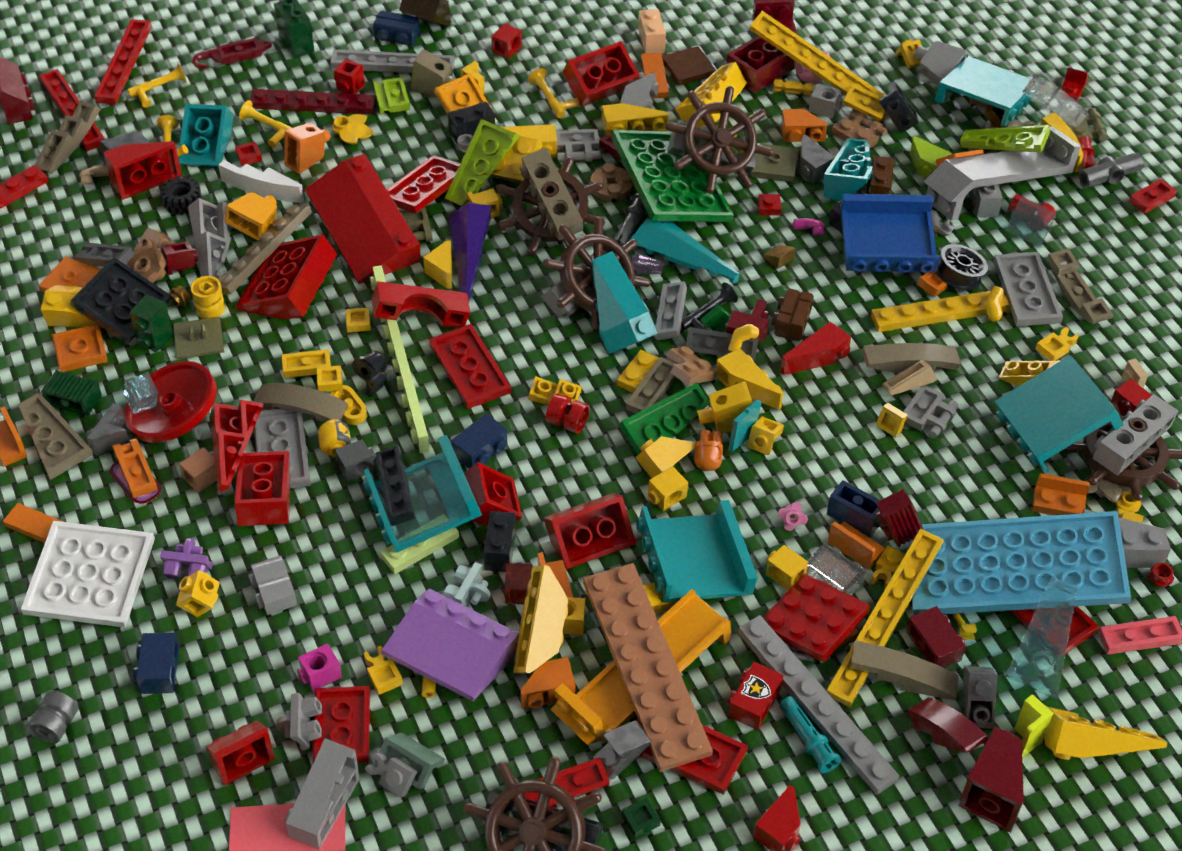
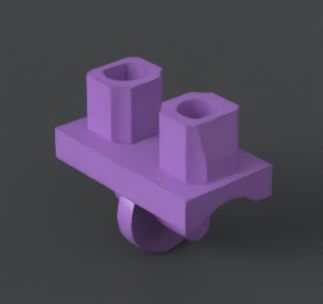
[160,538,213,579]

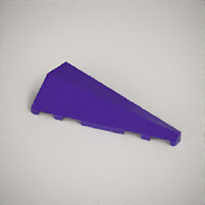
[449,203,491,301]

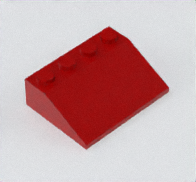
[235,234,337,320]

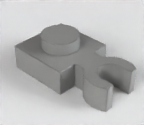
[365,752,417,798]

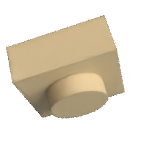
[1122,358,1148,388]

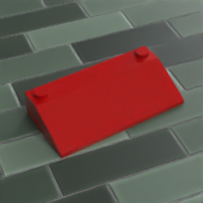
[305,153,421,284]

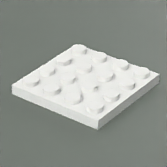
[21,521,155,628]

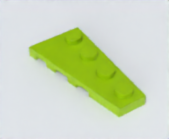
[445,119,519,207]
[960,125,1050,153]

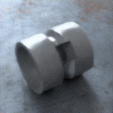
[27,691,79,744]

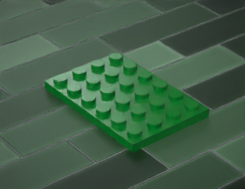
[611,130,734,222]

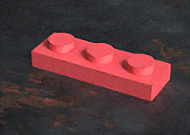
[1098,616,1182,655]

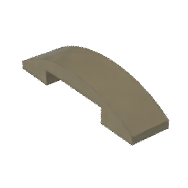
[1048,248,1114,324]
[253,383,348,422]

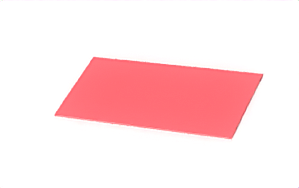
[229,803,345,851]

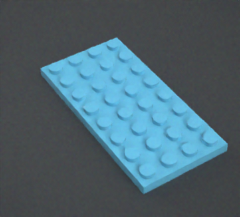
[909,511,1131,615]

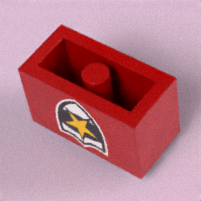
[727,662,784,731]

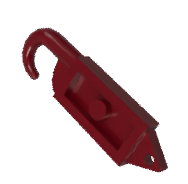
[192,38,272,69]

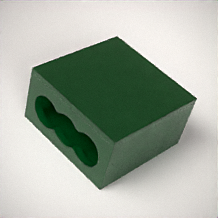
[274,0,315,58]

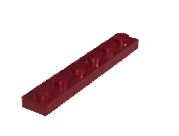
[249,89,376,115]

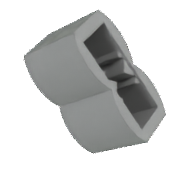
[248,555,298,615]

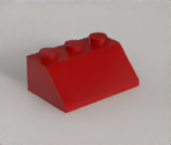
[543,493,636,569]

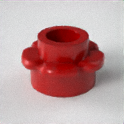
[1148,562,1174,587]

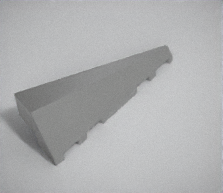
[188,198,234,279]

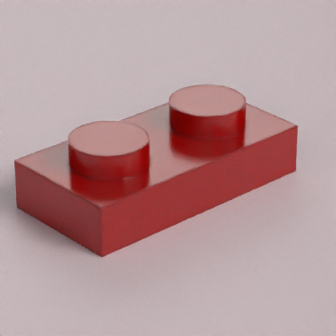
[1129,179,1177,214]

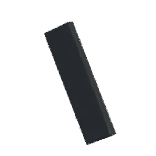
[375,445,416,526]

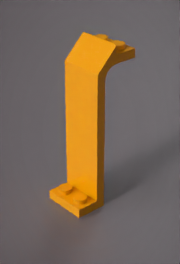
[550,589,732,745]

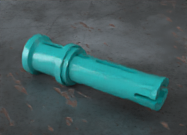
[779,696,841,773]

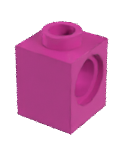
[297,643,342,691]

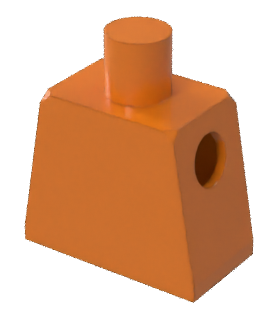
[284,123,331,174]

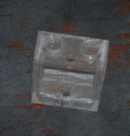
[1022,74,1089,130]

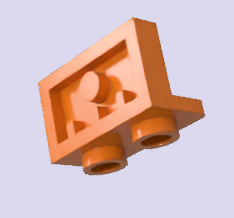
[1032,473,1089,515]

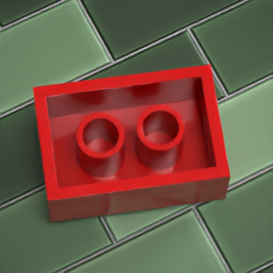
[562,41,640,107]

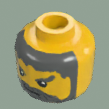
[318,419,351,457]

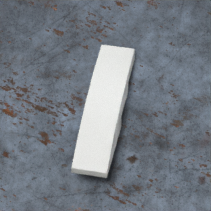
[218,160,304,203]

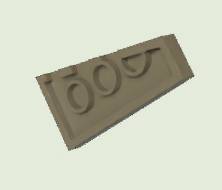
[18,393,93,480]

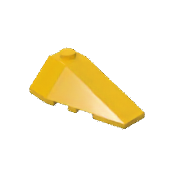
[1044,707,1168,760]

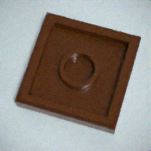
[662,46,716,85]

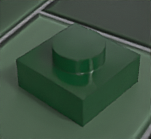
[621,798,661,838]

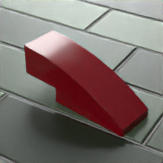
[908,697,988,753]

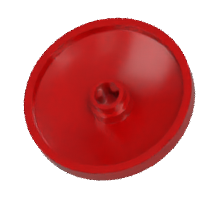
[124,361,217,443]

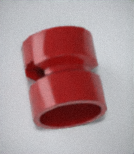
[545,393,590,434]

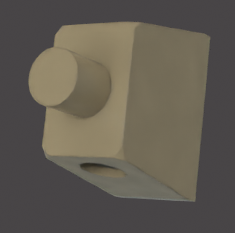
[410,49,455,97]

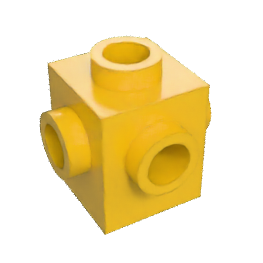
[176,570,220,617]

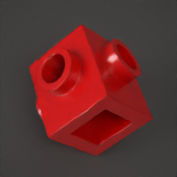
[334,59,365,94]

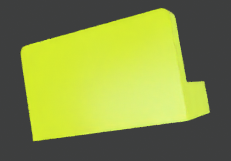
[1015,694,1053,758]

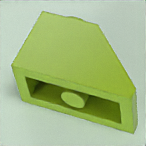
[910,136,952,178]

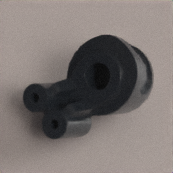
[352,350,387,397]

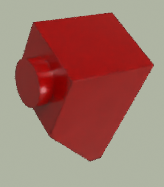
[753,785,801,851]

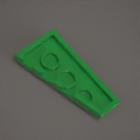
[619,383,710,455]

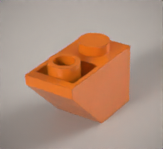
[781,109,827,142]
[521,657,575,709]

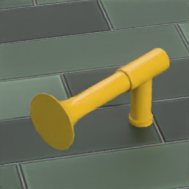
[127,62,187,107]
[528,68,580,118]
[239,100,292,148]
[156,115,188,157]

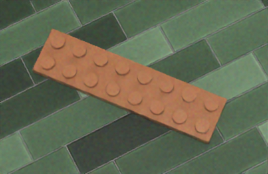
[583,563,713,772]

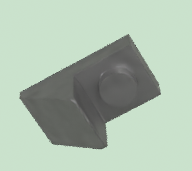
[87,403,129,455]
[593,721,652,780]

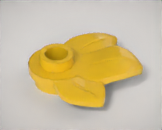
[332,114,373,144]

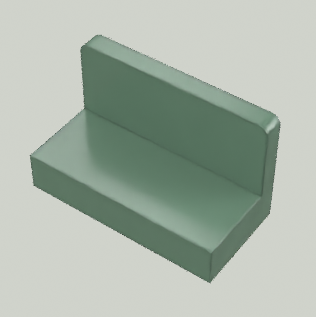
[375,733,445,789]

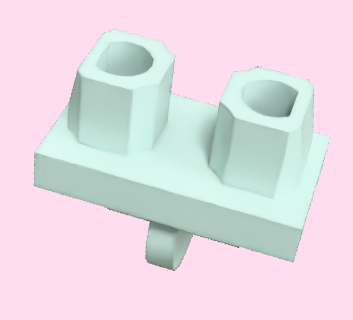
[444,562,491,607]

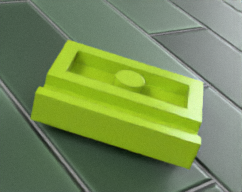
[373,77,410,114]

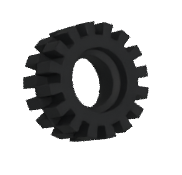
[160,175,202,215]

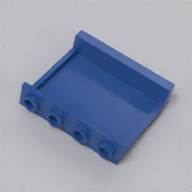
[840,194,940,273]

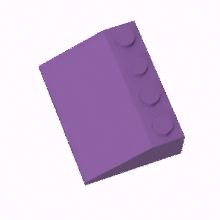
[381,588,519,701]

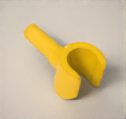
[952,613,977,640]

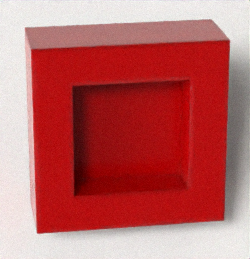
[235,142,262,166]
[758,194,781,216]

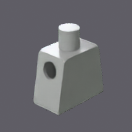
[914,41,966,86]

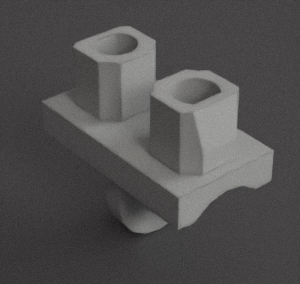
[276,692,322,751]

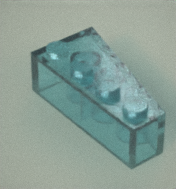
[1006,576,1077,700]

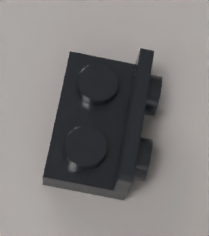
[879,81,919,133]

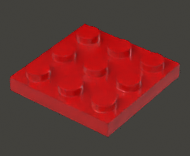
[763,574,870,663]

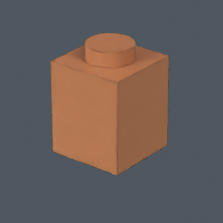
[179,447,217,493]

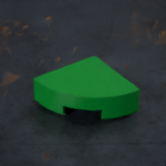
[701,305,731,327]

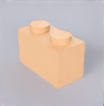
[638,9,666,54]

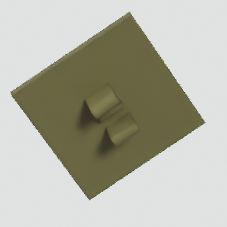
[173,317,224,359]

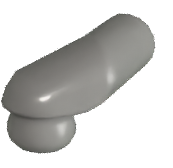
[931,211,954,236]

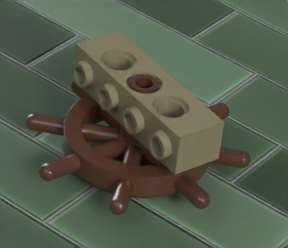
[497,147,605,255]

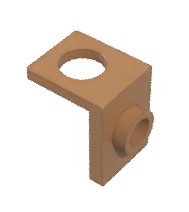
[133,227,176,251]

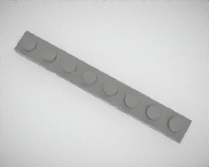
[738,615,899,795]

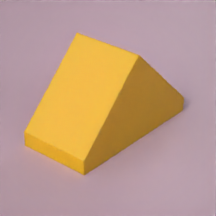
[424,241,452,289]

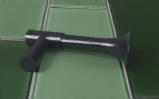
[681,282,738,330]

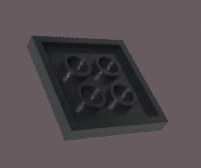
[70,257,171,344]

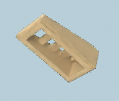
[882,360,938,395]

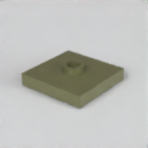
[751,144,799,182]

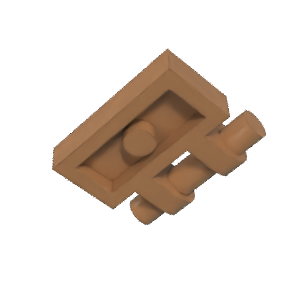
[832,110,887,149]

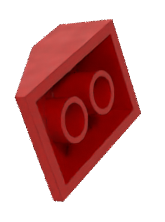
[103,141,182,200]
[234,451,290,526]

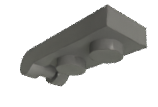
[73,243,134,267]

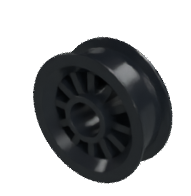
[936,244,988,290]

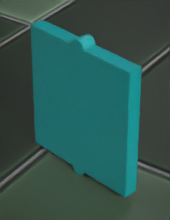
[728,399,762,452]

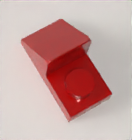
[1057,67,1089,104]

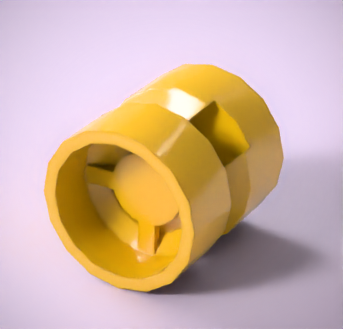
[191,276,225,319]

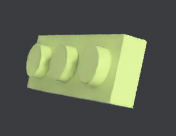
[380,515,459,574]

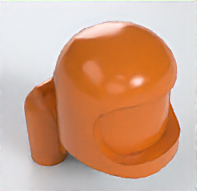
[694,430,723,471]

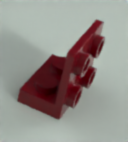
[752,0,798,36]

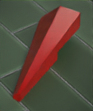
[209,400,263,492]

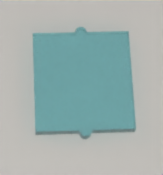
[1005,197,1057,247]

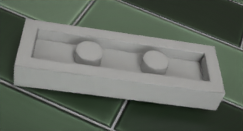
[655,281,687,340]

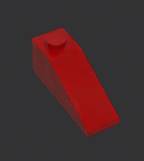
[780,321,851,375]

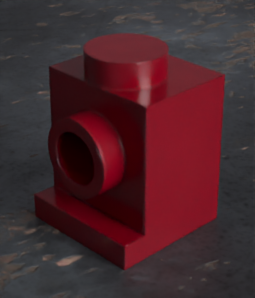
[161,241,198,275]

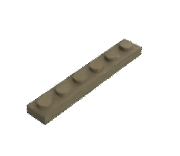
[218,205,312,295]

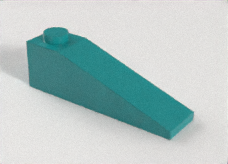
[824,138,872,201]
[591,251,658,355]

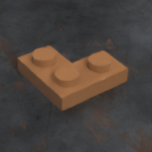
[667,346,718,385]

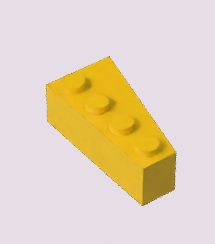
[675,62,747,128]

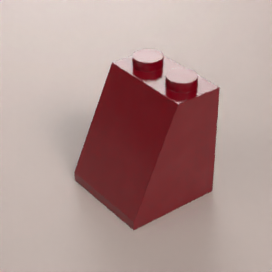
[958,726,1024,833]

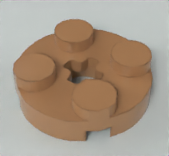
[590,163,633,202]
[126,245,166,283]

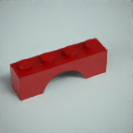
[372,281,470,328]

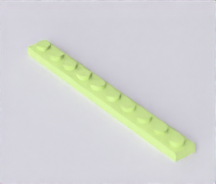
[370,265,429,453]

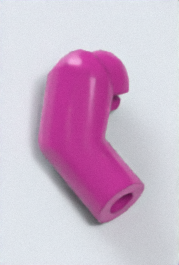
[793,218,825,236]

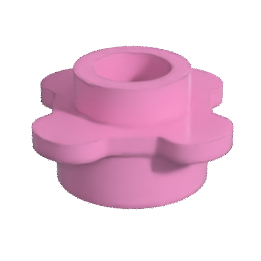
[778,502,808,531]

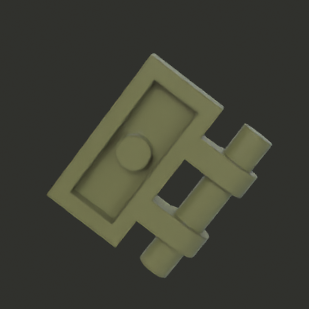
[1060,108,1107,142]

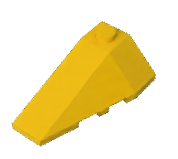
[41,285,103,328]

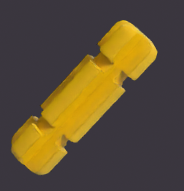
[773,79,813,96]

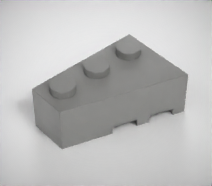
[1082,509,1171,568]
[285,739,360,850]

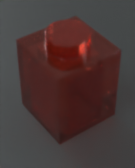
[504,562,532,605]

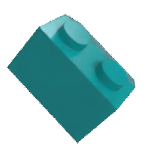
[178,104,234,167]

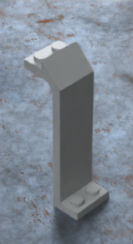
[923,126,1081,221]

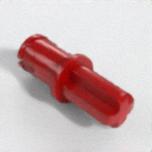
[1078,136,1095,169]

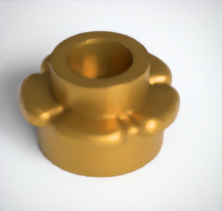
[170,285,191,307]

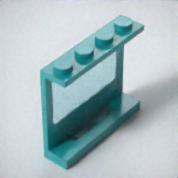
[363,435,482,553]

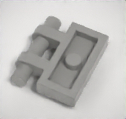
[556,129,600,162]
[903,385,958,439]

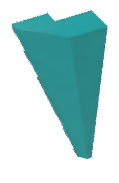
[631,218,740,283]

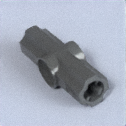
[1078,152,1144,188]

